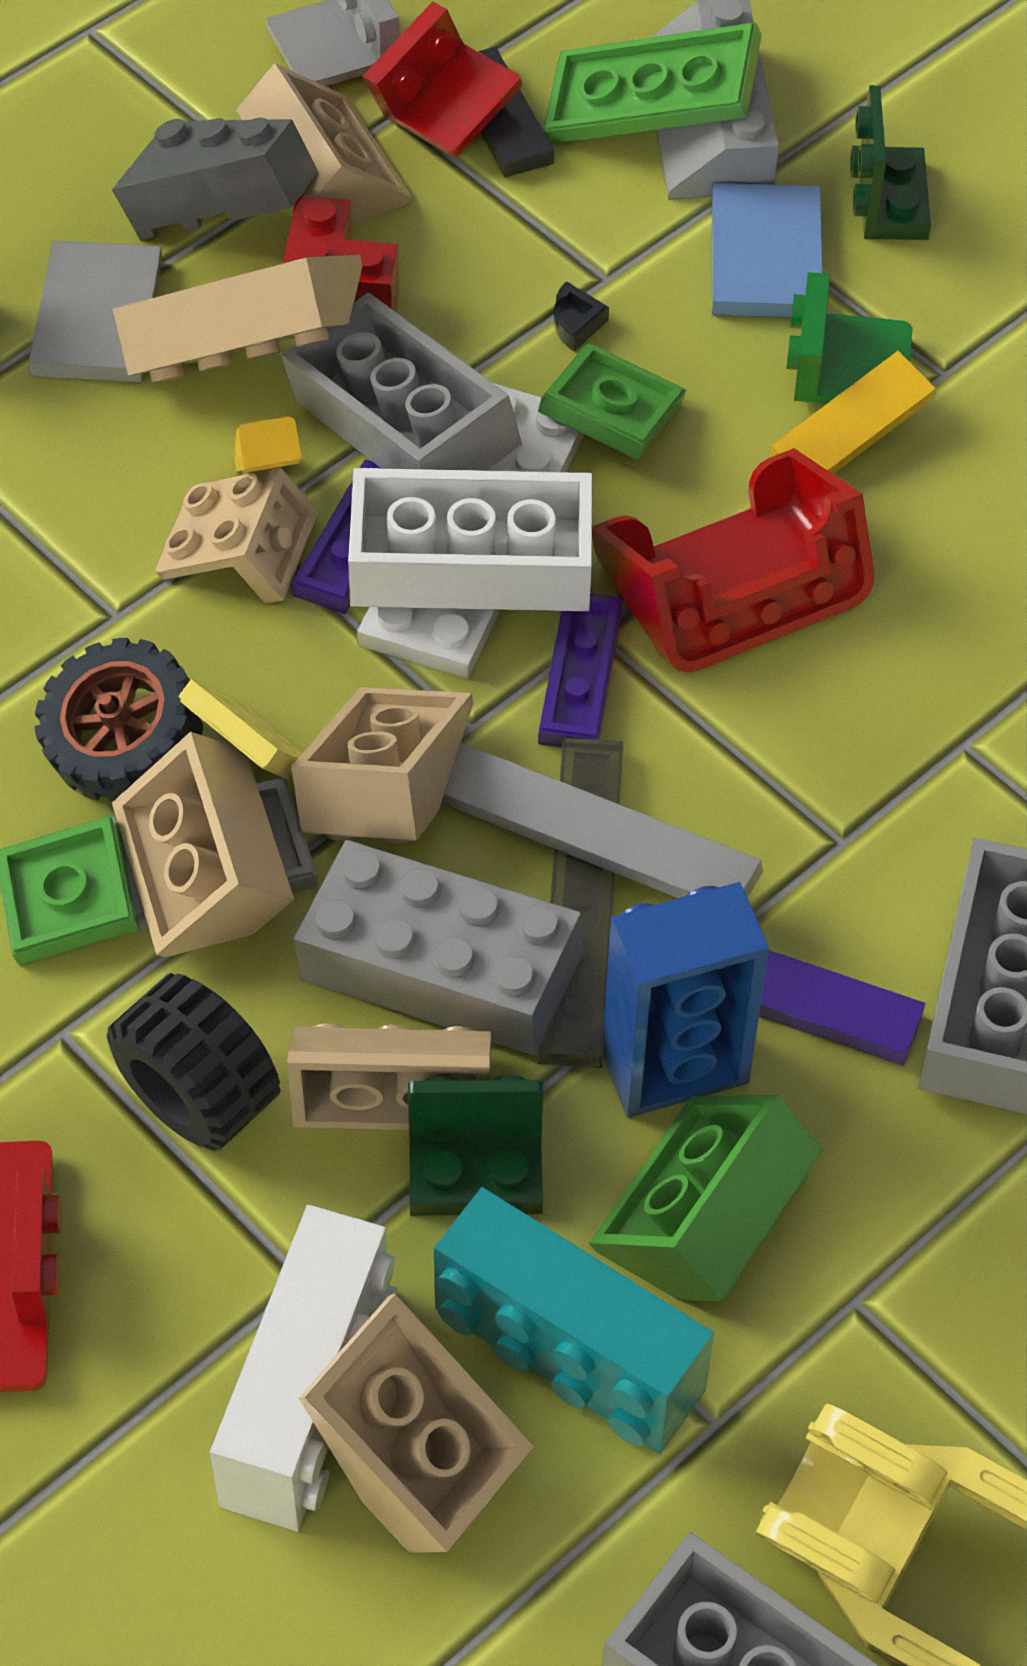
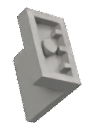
[266,0,399,86]

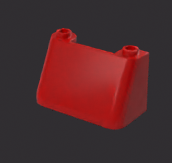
[592,448,875,673]

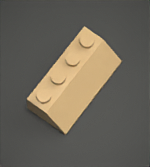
[113,254,362,383]

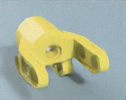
[755,1404,1027,1666]

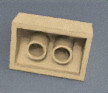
[236,63,413,224]
[112,732,294,957]
[287,1023,491,1130]

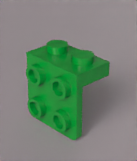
[786,272,913,404]

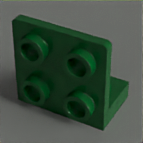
[850,85,931,240]
[408,1075,543,1216]

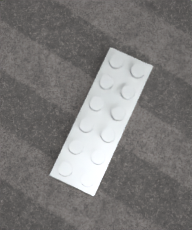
[357,383,584,679]

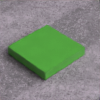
[537,342,687,461]
[0,815,140,966]

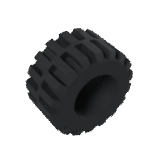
[106,973,281,1151]

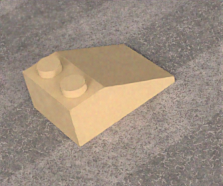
[291,687,473,844]
[299,1294,534,1553]

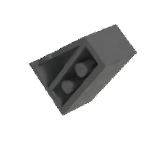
[112,117,319,241]

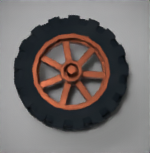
[35,638,203,802]

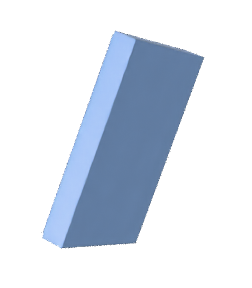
[712,183,822,317]

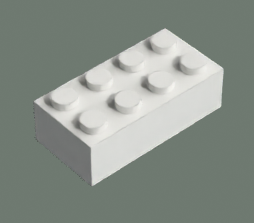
[348,468,592,611]
[209,1204,397,1532]

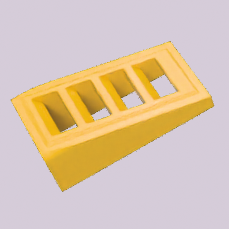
[234,416,303,474]

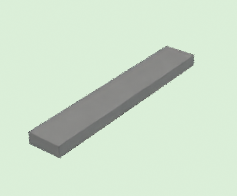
[441,743,763,898]

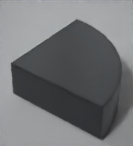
[554,281,609,351]

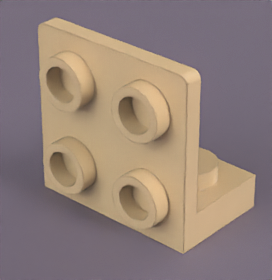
[155,467,318,604]

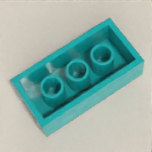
[434,1187,714,1454]

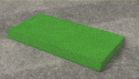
[543,22,762,144]

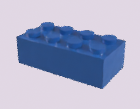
[602,882,769,1118]

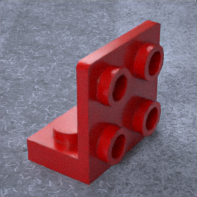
[363,1,523,157]

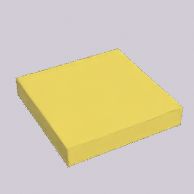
[178,679,303,782]

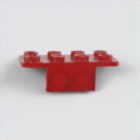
[0,1140,62,1392]

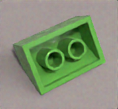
[589,1095,823,1302]

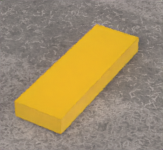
[769,351,936,474]

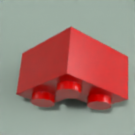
[283,195,399,312]

